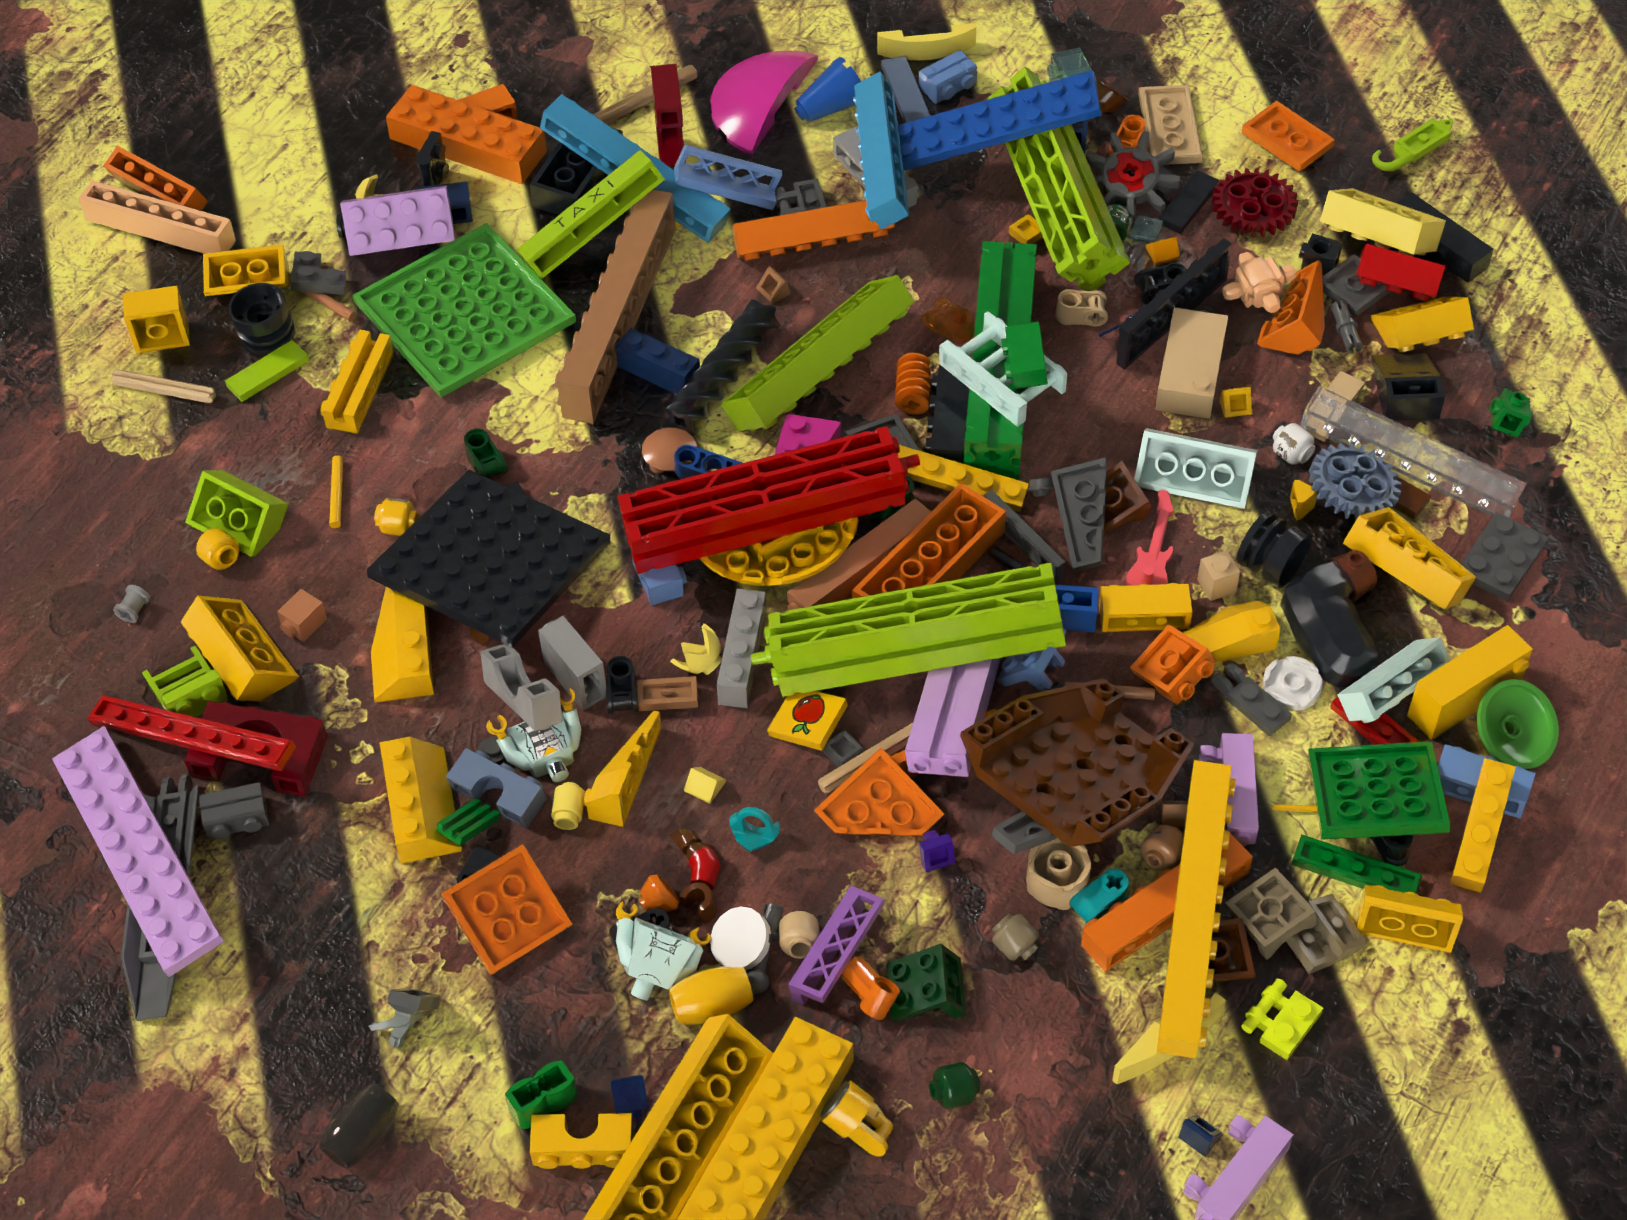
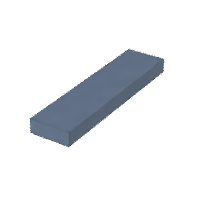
[881,56,930,123]

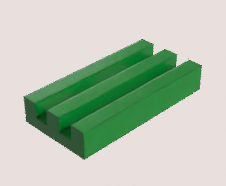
[436,798,500,846]

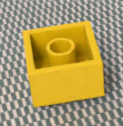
[123,286,190,353]

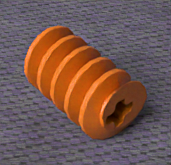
[895,353,931,415]

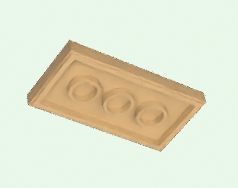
[1138,85,1203,165]

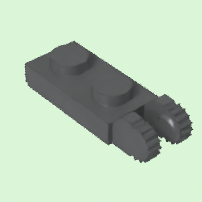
[1211,663,1292,736]

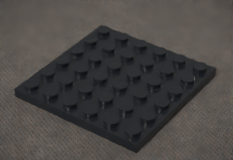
[367,470,610,647]

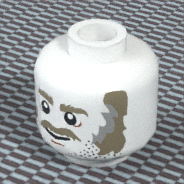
[1273,423,1315,465]

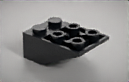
[1371,353,1445,421]

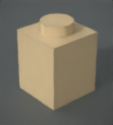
[1197,550,1240,601]

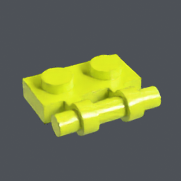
[1241,979,1323,1060]

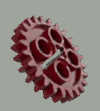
[1212,168,1298,237]

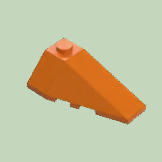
[1257,260,1325,355]

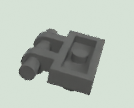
[775,179,827,215]

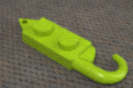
[1372,118,1453,172]

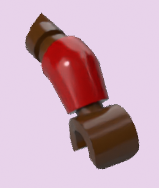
[669,828,720,923]

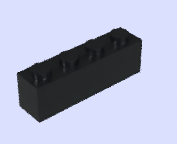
[1397,193,1494,283]
[925,364,969,464]

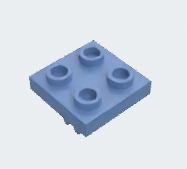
[997,628,1067,691]

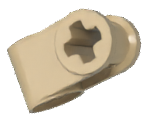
[1055,289,1108,327]

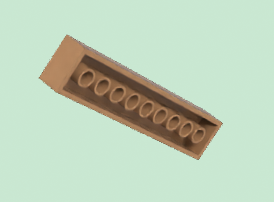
[555,189,676,424]

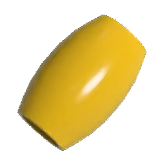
[669,966,753,1025]

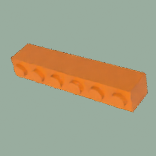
[732,200,895,261]
[1081,833,1253,972]

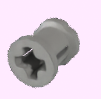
[113,585,151,623]

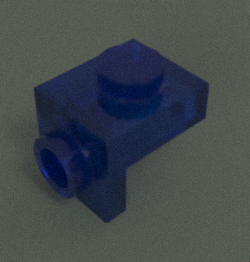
[611,1075,649,1117]

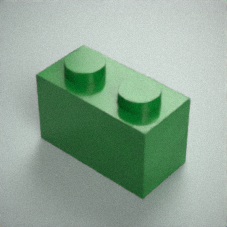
[1001,322,1048,389]

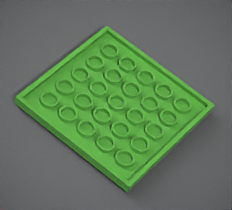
[353,223,576,398]

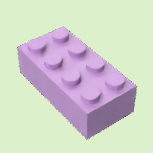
[340,185,456,256]

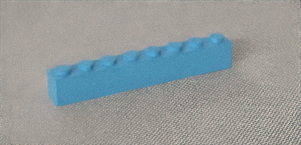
[853,71,909,230]
[540,94,731,243]

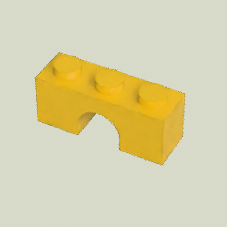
[530,1113,634,1169]

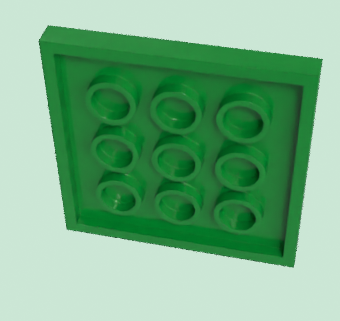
[1308,741,1450,840]

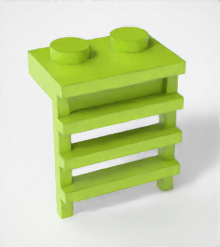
[142,646,228,717]

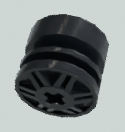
[228,283,296,356]
[1236,511,1313,588]

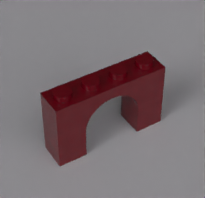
[650,64,686,170]
[184,701,328,797]

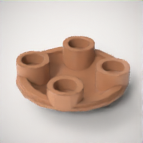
[642,428,697,473]

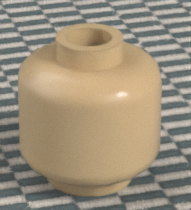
[778,911,820,959]

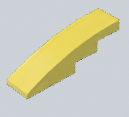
[1112,993,1226,1085]

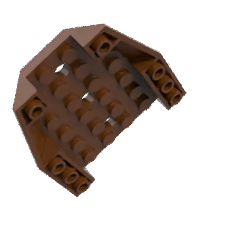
[960,678,1195,847]

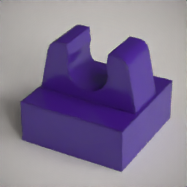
[919,830,955,873]

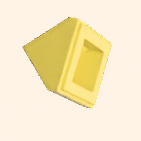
[684,767,726,804]

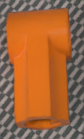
[842,957,900,1020]

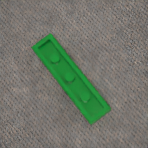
[1291,834,1423,894]

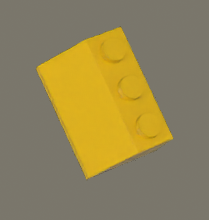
[203,244,290,296]
[1371,296,1474,352]
[1356,885,1463,953]

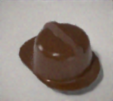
[1094,73,1129,114]

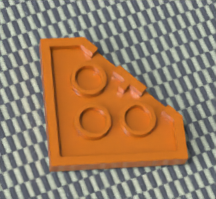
[814,748,945,837]

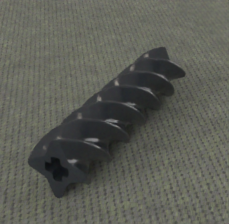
[665,299,780,436]

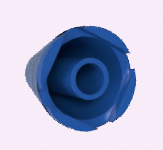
[794,57,861,122]

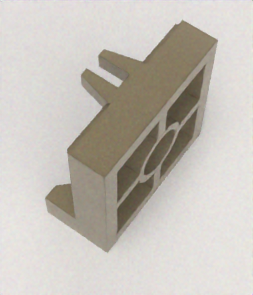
[1225,867,1317,960]

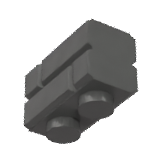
[199,782,269,839]

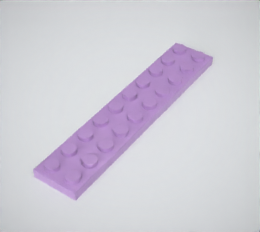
[52,726,224,977]

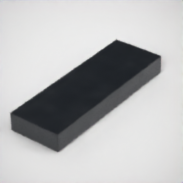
[1158,170,1219,234]

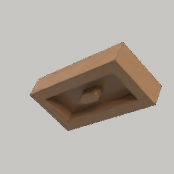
[637,676,698,711]

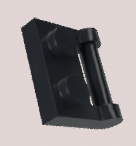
[416,131,449,187]

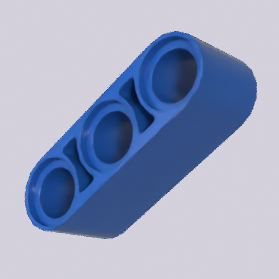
[674,445,742,479]

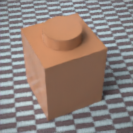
[277,589,327,642]

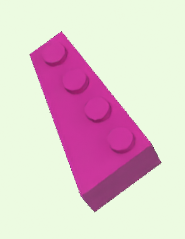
[775,413,841,455]

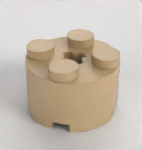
[1026,838,1091,910]

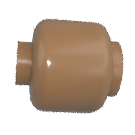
[1141,825,1184,871]

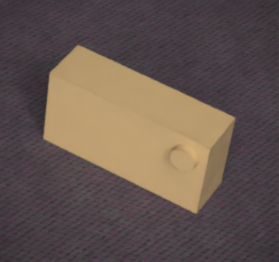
[1155,307,1228,419]

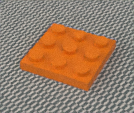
[441,844,573,976]

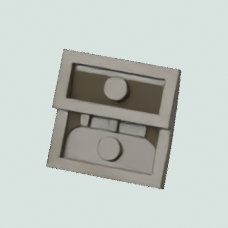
[1286,894,1367,974]

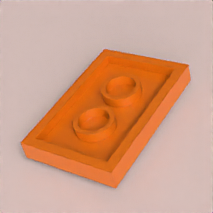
[1241,101,1335,172]

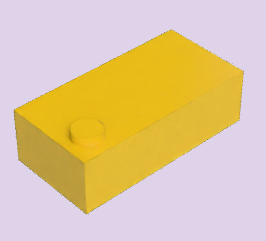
[1407,625,1533,740]

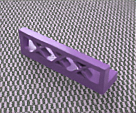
[788,886,885,1006]

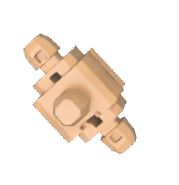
[1222,252,1296,313]

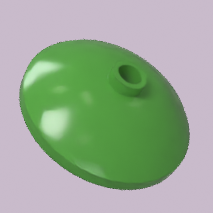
[1477,679,1559,770]

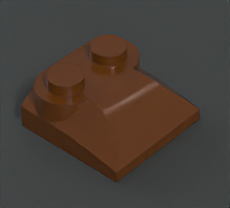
[1104,461,1152,535]
[1208,918,1255,982]

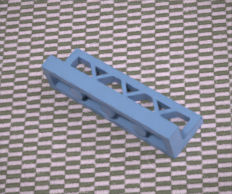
[674,144,782,210]

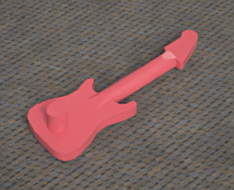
[1126,490,1173,586]

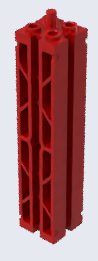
[617,426,920,575]

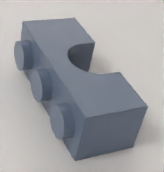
[446,748,547,829]

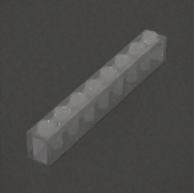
[1300,386,1527,518]

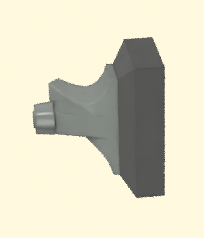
[369,988,440,1048]

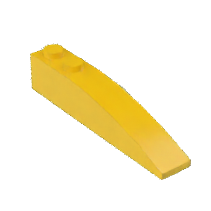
[371,587,434,703]

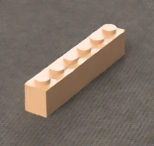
[79,181,236,254]

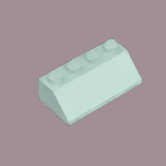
[1134,428,1258,509]

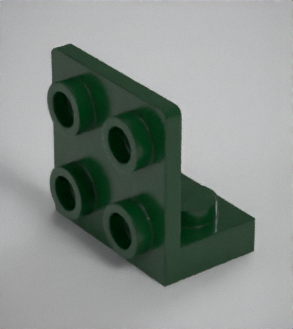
[887,944,966,1022]

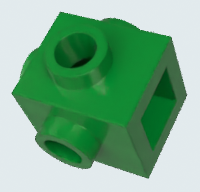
[1489,388,1533,438]

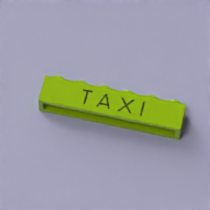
[517,150,665,280]

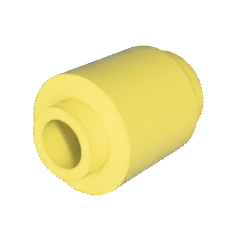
[551,782,585,830]

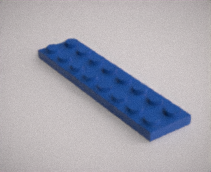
[898,70,1102,171]

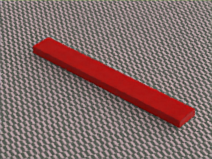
[87,695,296,771]

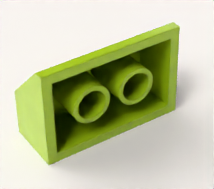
[185,470,289,557]

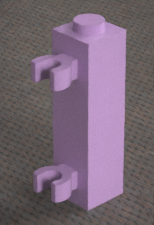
[1199,733,1259,846]
[1183,1114,1294,1220]

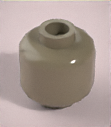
[992,913,1039,961]

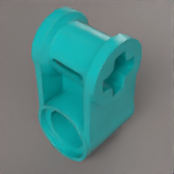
[1069,869,1129,923]

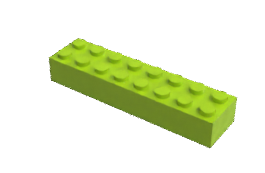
[721,275,915,432]

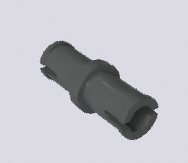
[1330,300,1363,353]

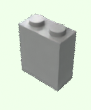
[538,616,607,711]

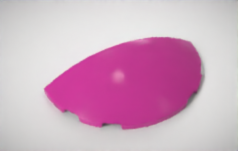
[710,51,818,155]

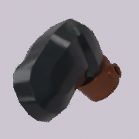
[1280,550,1379,687]

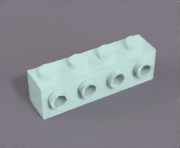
[1337,637,1451,723]

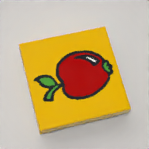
[767,691,848,751]

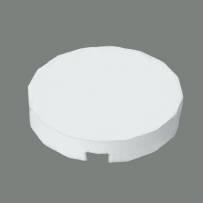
[1262,656,1323,711]
[710,906,771,970]

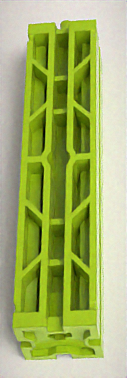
[987,66,1131,291]
[751,563,1066,697]

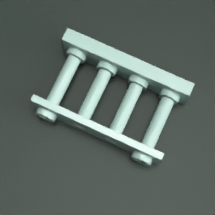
[939,311,1067,427]

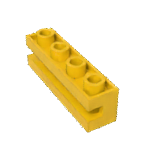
[321,329,394,434]

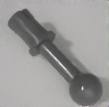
[747,903,784,994]

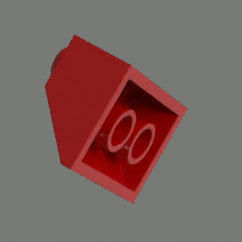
[1355,244,1445,302]

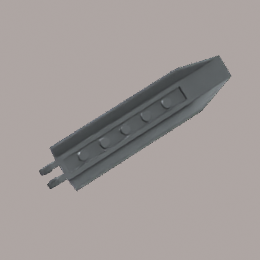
[121,774,199,1021]

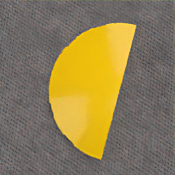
[699,517,859,586]

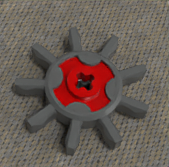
[1086,131,1180,224]

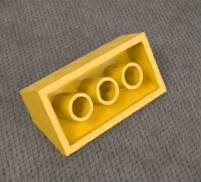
[181,595,299,701]
[379,737,462,864]

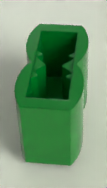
[505,1060,578,1129]

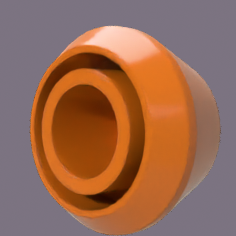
[639,874,679,913]

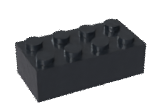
[530,127,623,215]

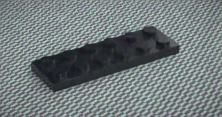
[1116,238,1232,370]

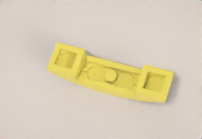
[877,23,977,61]

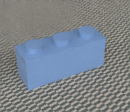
[1438,744,1536,819]

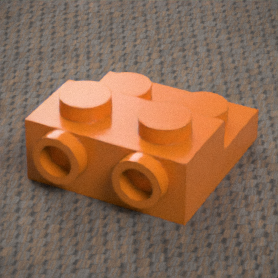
[1130,624,1217,705]

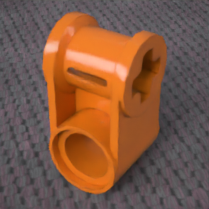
[1109,115,1145,156]

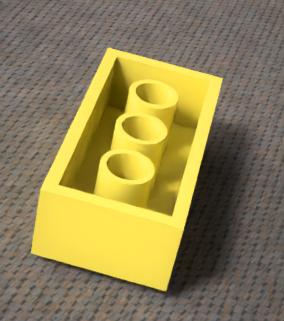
[1320,188,1446,257]

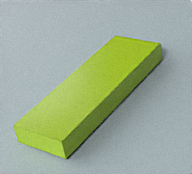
[225,340,309,402]

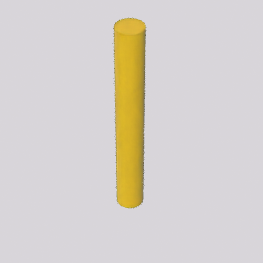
[329,456,343,529]

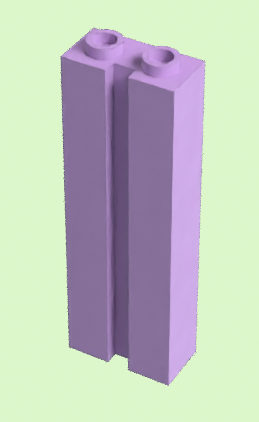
[905,658,1001,777]

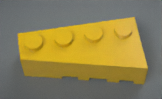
[1343,507,1476,609]

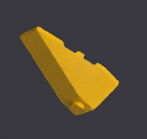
[1182,600,1281,663]
[583,711,661,827]

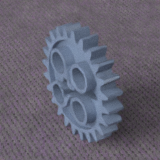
[1308,442,1402,520]

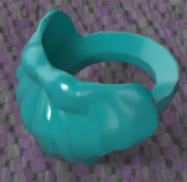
[729,807,780,852]

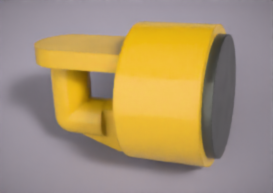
[820,1081,893,1157]

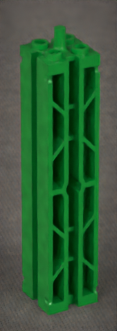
[964,241,1037,480]

